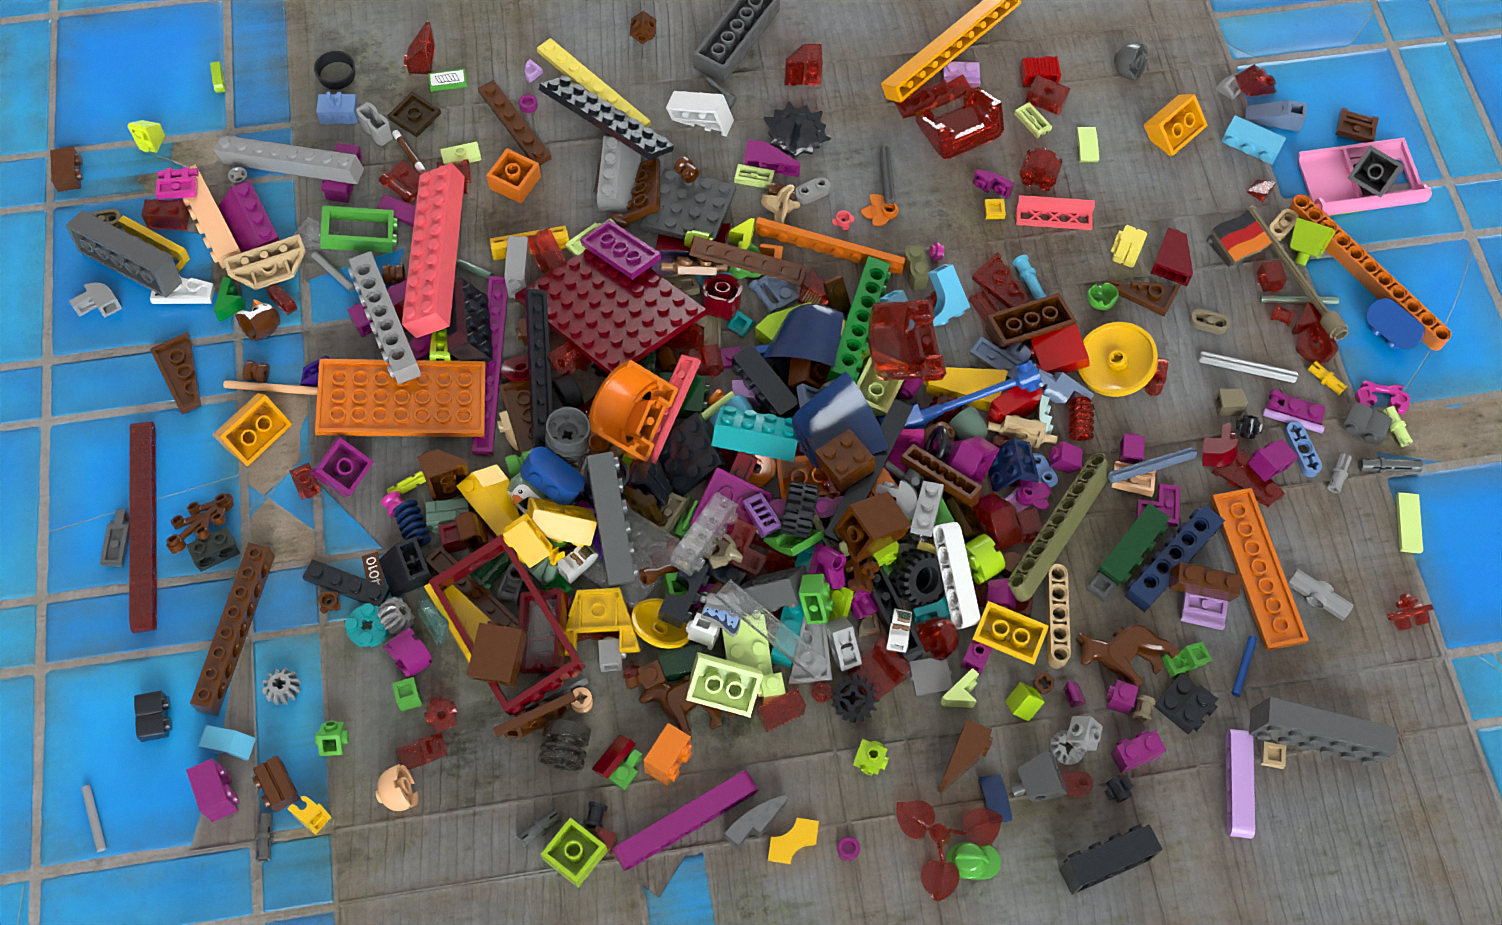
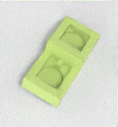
[1076,127,1099,162]

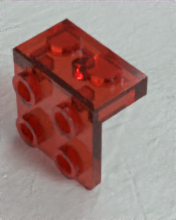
[848,637,910,700]

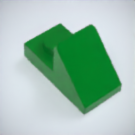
[213,277,246,321]

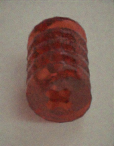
[1068,396,1095,441]

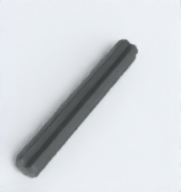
[880,146,895,204]

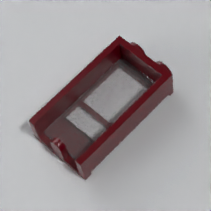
[518,588,569,674]

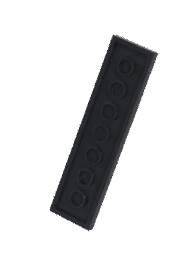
[539,76,674,160]

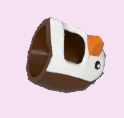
[235,299,280,341]

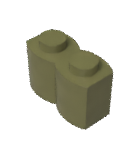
[904,244,930,291]

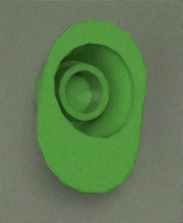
[946,842,1001,880]

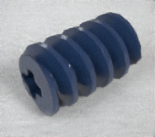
[393,500,432,547]

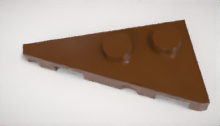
[1104,280,1181,317]

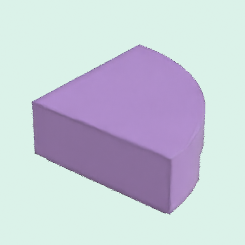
[525,59,543,83]

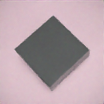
[1086,571,1116,601]

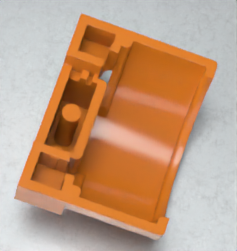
[589,360,679,463]

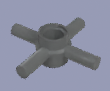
[884,461,924,493]

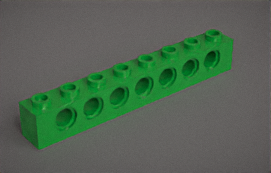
[826,256,891,383]

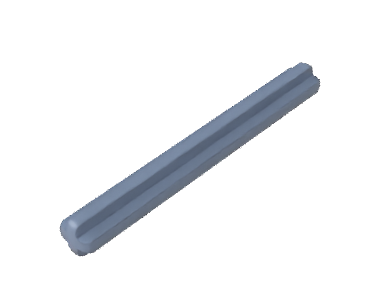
[1107,447,1197,483]

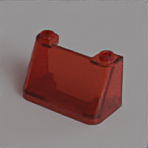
[915,87,1004,159]

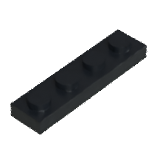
[302,559,390,607]

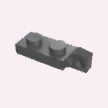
[100,510,131,567]

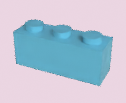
[1221,115,1286,165]

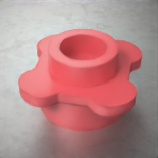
[832,210,855,230]

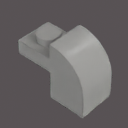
[69,283,122,318]
[876,480,918,519]

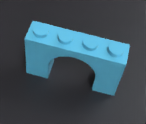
[879,264,970,342]

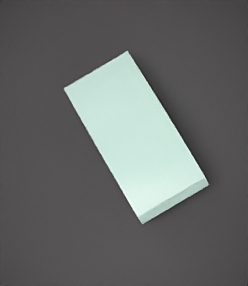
[1036,395,1054,435]

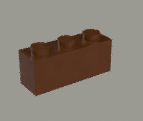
[1169,562,1242,602]

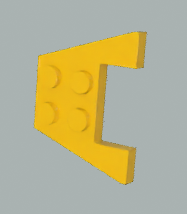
[564,588,641,656]

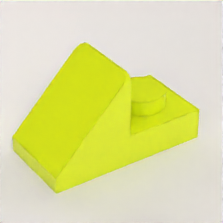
[729,218,755,250]

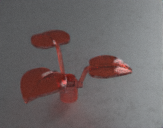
[896,800,1003,902]

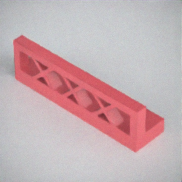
[1016,195,1095,230]

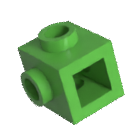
[315,721,349,756]

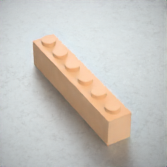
[176,164,241,269]

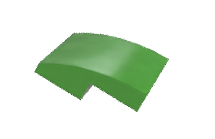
[763,529,825,556]

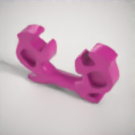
[1355,381,1410,414]

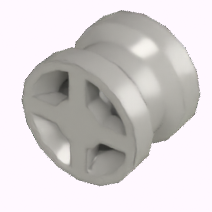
[228,167,251,187]

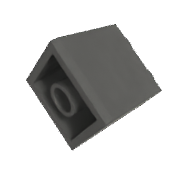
[1347,145,1404,198]

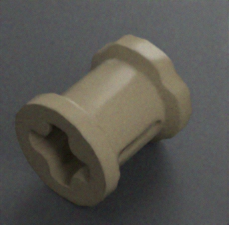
[1131,695,1156,723]

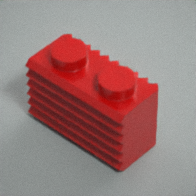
[1020,56,1061,86]

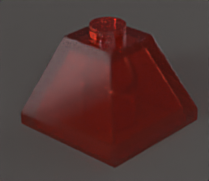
[404,22,435,75]

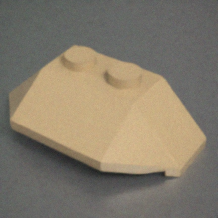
[223,234,306,290]

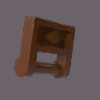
[1335,107,1379,143]

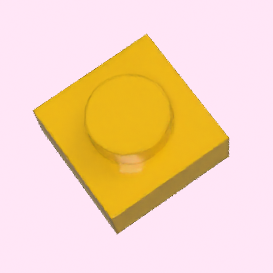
[984,199,1006,219]

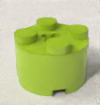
[965,534,1005,585]

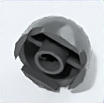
[1114,42,1148,80]

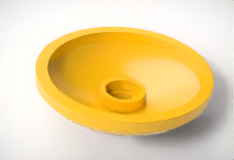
[631,598,692,649]

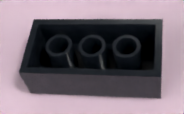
[446,278,493,364]
[1059,824,1163,895]

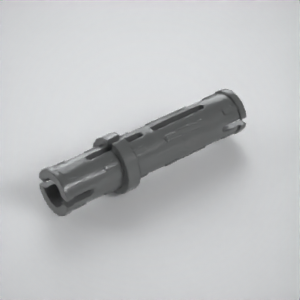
[1358,457,1423,473]

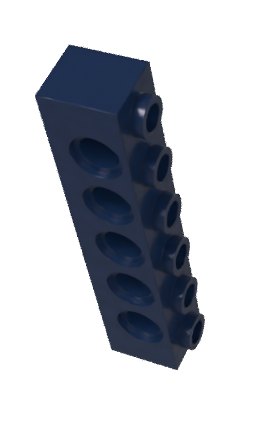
[1125,505,1225,613]

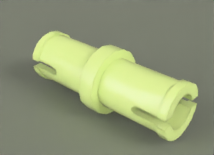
[1382,406,1413,447]

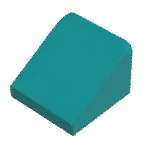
[727,310,756,337]

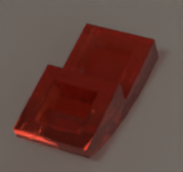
[396,733,447,770]

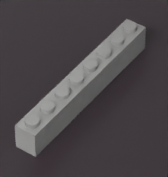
[214,135,364,184]

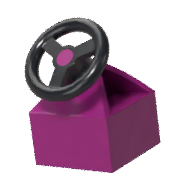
[925,425,1000,484]

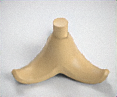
[761,185,800,224]

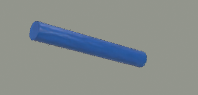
[1232,636,1257,697]

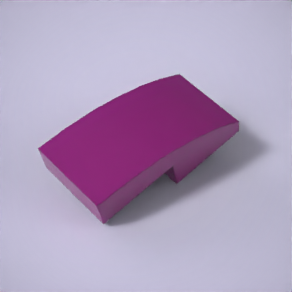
[973,169,1014,199]

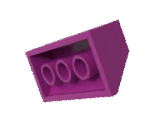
[218,180,280,253]

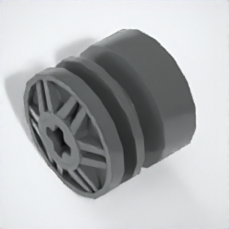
[545,407,590,462]

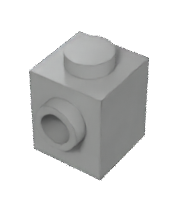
[598,637,626,672]

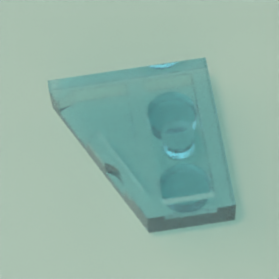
[417,598,449,646]

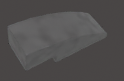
[724,795,788,850]

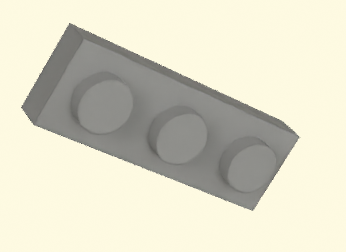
[910,481,944,537]

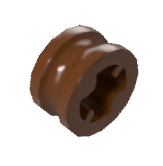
[1033,673,1054,694]

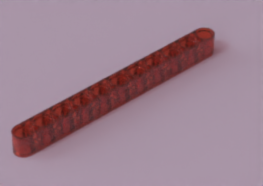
[129,421,157,634]

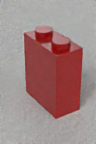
[1028,324,1090,375]
[986,385,1043,434]

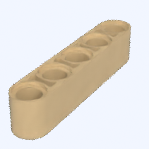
[1045,564,1071,669]

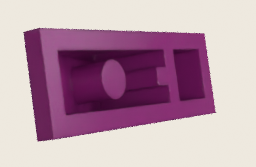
[744,139,800,177]

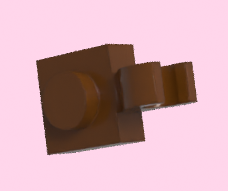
[625,660,667,690]

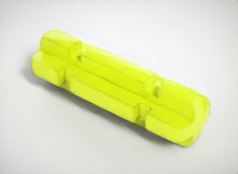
[387,471,426,495]

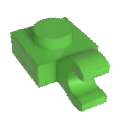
[608,749,643,791]

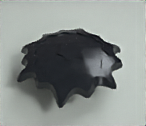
[763,102,831,158]

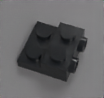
[1154,673,1218,735]

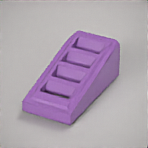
[742,493,781,538]

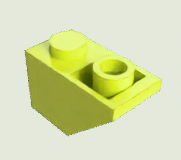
[128,120,165,153]

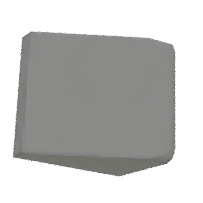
[1215,75,1244,100]

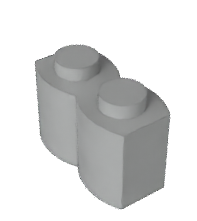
[356,102,393,146]

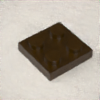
[388,92,441,137]
[946,497,987,539]

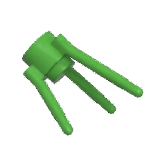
[674,495,701,541]

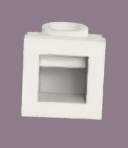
[686,613,720,650]

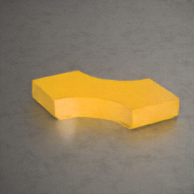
[768,818,819,864]

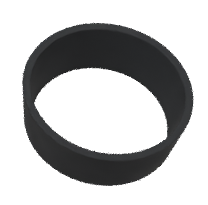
[314,51,355,90]

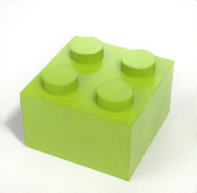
[541,818,608,888]

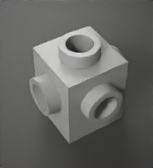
[1066,716,1103,753]

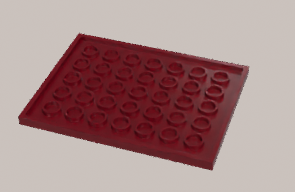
[514,249,707,374]

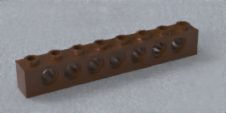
[190,542,275,716]

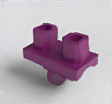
[844,583,878,620]

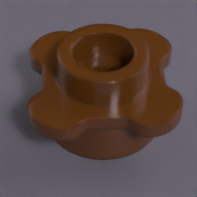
[318,591,341,614]

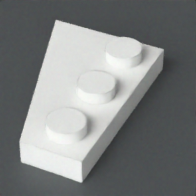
[150,277,215,304]

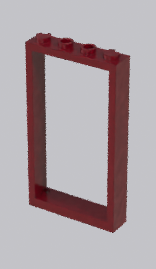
[428,534,586,716]

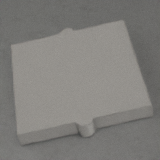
[909,656,953,696]

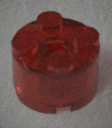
[1020,148,1062,191]

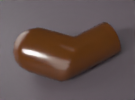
[609,213,639,228]

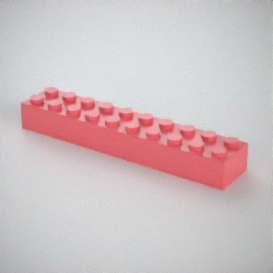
[402,162,465,338]

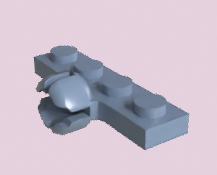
[970,336,1041,389]

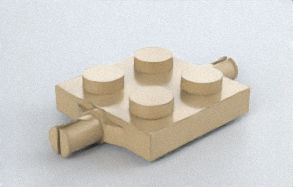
[987,415,1058,449]

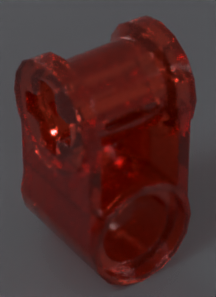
[1144,358,1169,396]

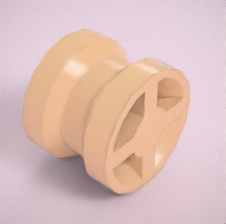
[571,687,593,713]

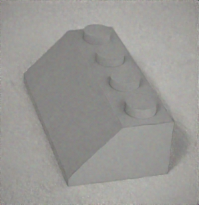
[597,136,642,213]

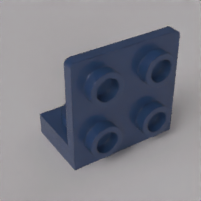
[988,438,1039,492]

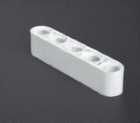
[933,522,980,629]

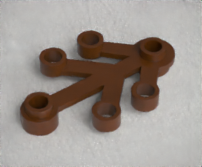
[166,493,234,554]

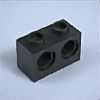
[186,526,241,572]

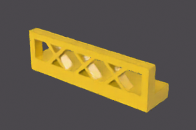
[118,215,190,272]
[490,225,569,261]

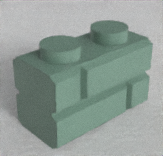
[425,498,471,533]

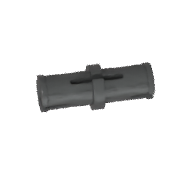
[516,808,562,847]
[254,813,274,862]

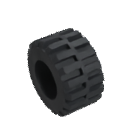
[781,481,819,538]
[889,548,944,606]

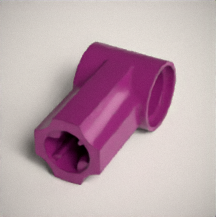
[817,546,846,589]

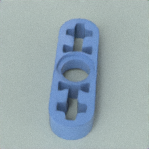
[1284,422,1322,477]

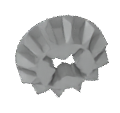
[1050,730,1085,765]

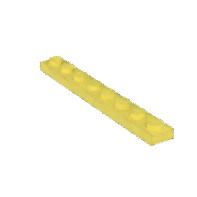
[537,38,651,127]

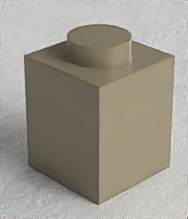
[1214,388,1248,416]

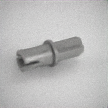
[1327,453,1351,493]

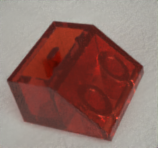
[784,44,823,86]

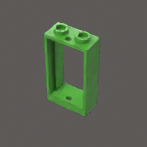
[320,205,397,253]

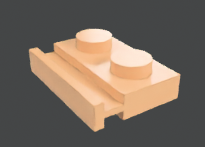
[1111,461,1156,497]

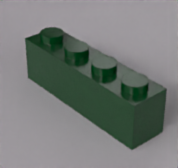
[1097,503,1170,586]

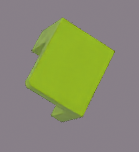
[1005,682,1044,721]

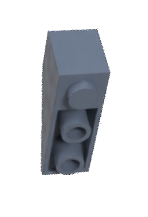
[1245,100,1307,132]

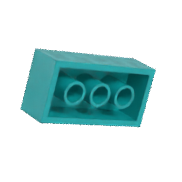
[711,406,798,462]

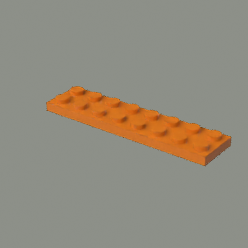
[1210,488,1309,651]

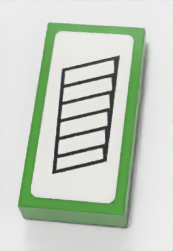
[428,69,467,92]

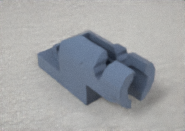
[1037,368,1094,403]

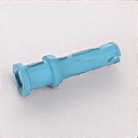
[1012,255,1046,300]

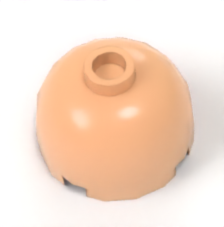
[376,764,418,811]

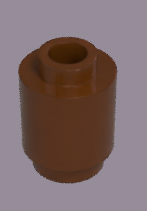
[656,347,678,373]

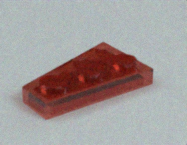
[972,252,1029,309]
[1211,449,1285,507]

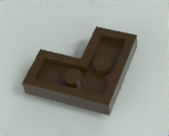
[819,275,851,316]

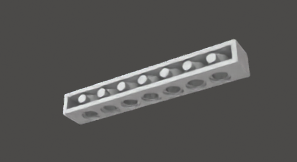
[348,251,422,384]

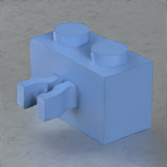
[316,92,359,125]

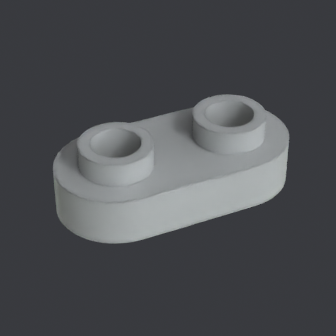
[795,177,830,204]

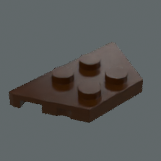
[493,691,576,738]

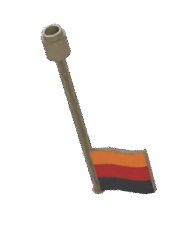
[1211,206,1349,341]

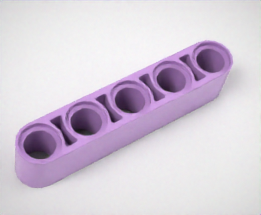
[1226,729,1255,839]

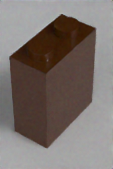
[466,621,528,687]

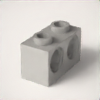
[825,616,862,671]

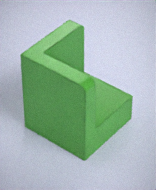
[392,677,423,711]

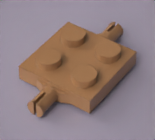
[660,255,727,275]

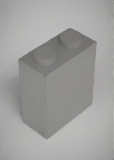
[504,236,532,298]

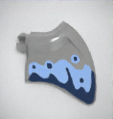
[700,592,741,637]

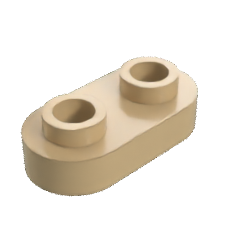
[1269,209,1299,241]

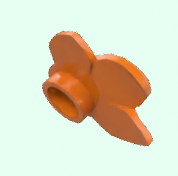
[860,194,899,226]

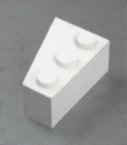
[666,91,734,137]

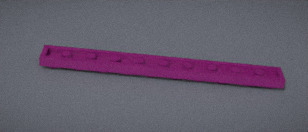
[472,276,508,455]

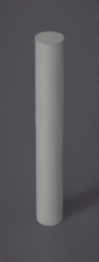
[311,251,355,292]
[81,785,107,852]

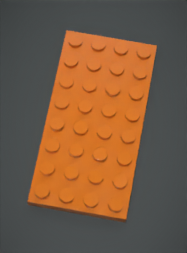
[315,359,485,437]

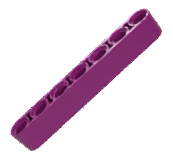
[612,770,759,871]

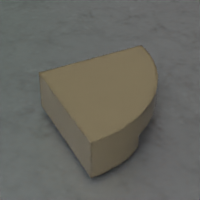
[858,613,880,637]

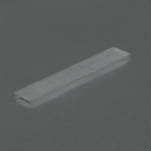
[715,579,830,681]

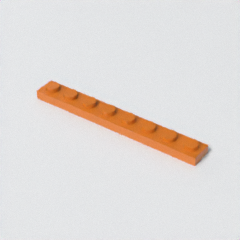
[755,217,906,275]

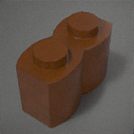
[455,511,489,553]

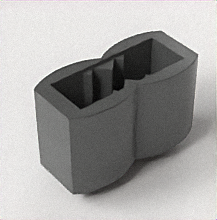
[1342,402,1393,445]

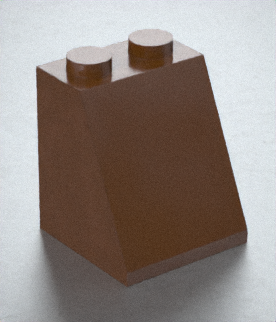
[833,492,912,563]

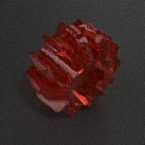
[929,393,963,424]

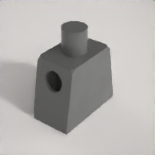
[1010,750,1069,802]

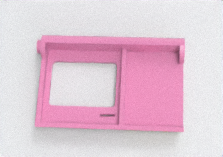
[1298,138,1432,216]

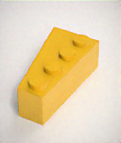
[424,583,491,662]

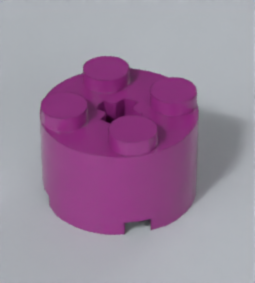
[383,627,434,679]

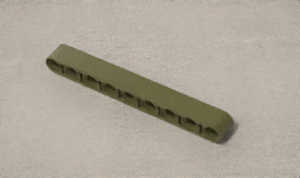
[1007,453,1112,602]

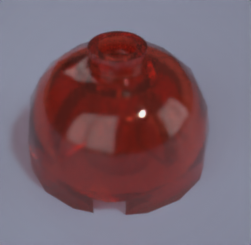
[916,616,960,661]

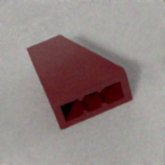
[1151,227,1193,286]

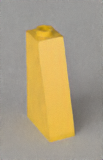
[924,367,1008,412]

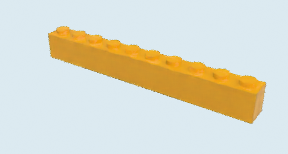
[881,0,1021,102]

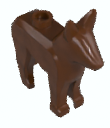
[1075,624,1181,689]
[639,674,739,739]

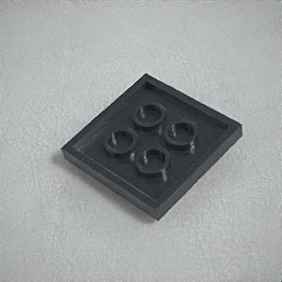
[658,412,726,497]

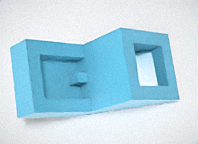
[197,725,256,760]

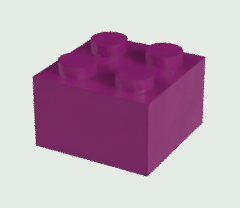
[310,437,374,497]
[186,758,239,822]

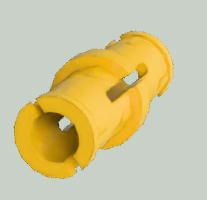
[1308,361,1348,396]

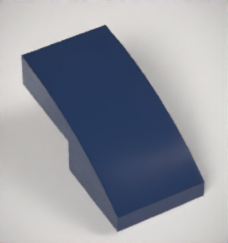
[979,774,1013,825]

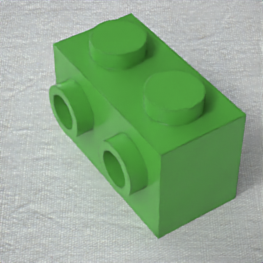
[799,574,834,624]

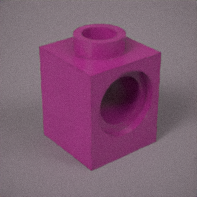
[1119,433,1145,464]

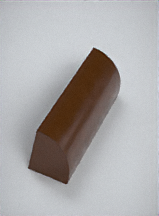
[901,444,982,507]

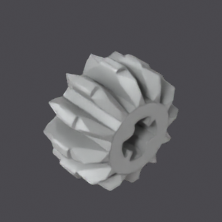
[377,597,415,635]
[262,668,301,706]

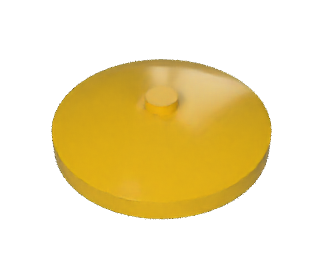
[1078,322,1158,397]

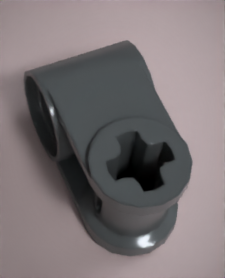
[496,563,526,606]

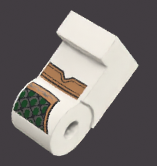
[557,545,598,584]
[887,608,912,653]

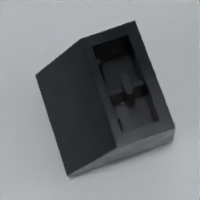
[379,536,432,598]

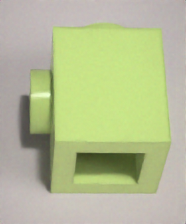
[757,672,786,705]

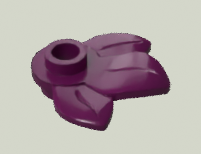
[1016,479,1051,510]

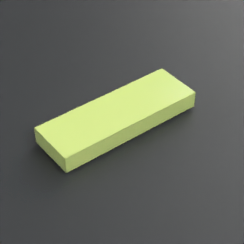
[1396,492,1423,554]

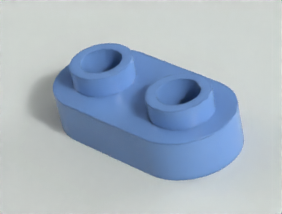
[1033,453,1058,490]

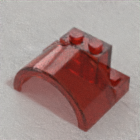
[869,300,947,382]

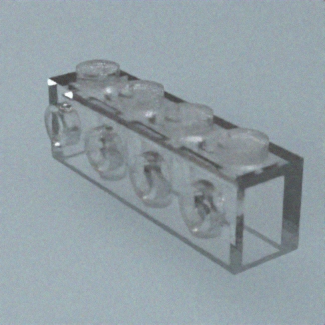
[669,492,738,576]

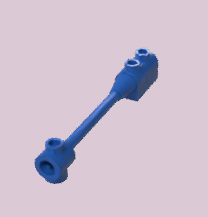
[879,360,1042,429]

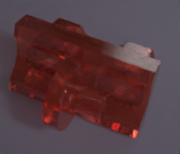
[1387,593,1433,630]

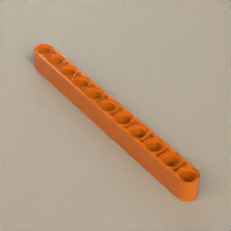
[1288,194,1452,351]

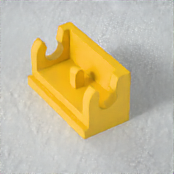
[287,796,332,835]

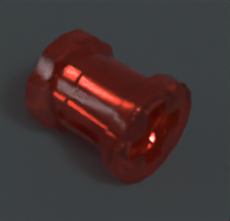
[1270,304,1296,327]

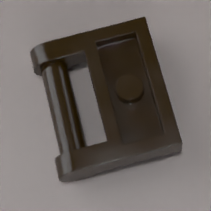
[622,486,667,527]

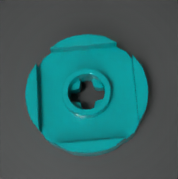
[345,603,389,648]

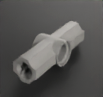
[1288,569,1354,621]

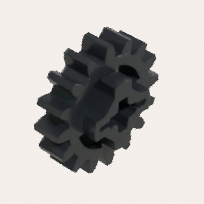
[831,675,879,723]

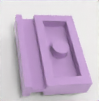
[943,61,980,88]
[1180,592,1228,630]

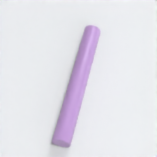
[1263,408,1325,434]

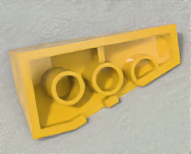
[457,464,521,536]

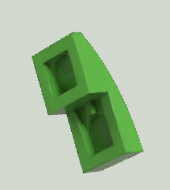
[1161,641,1213,678]

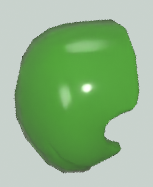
[1086,282,1119,310]

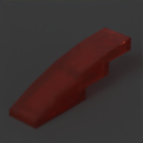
[895,74,972,119]

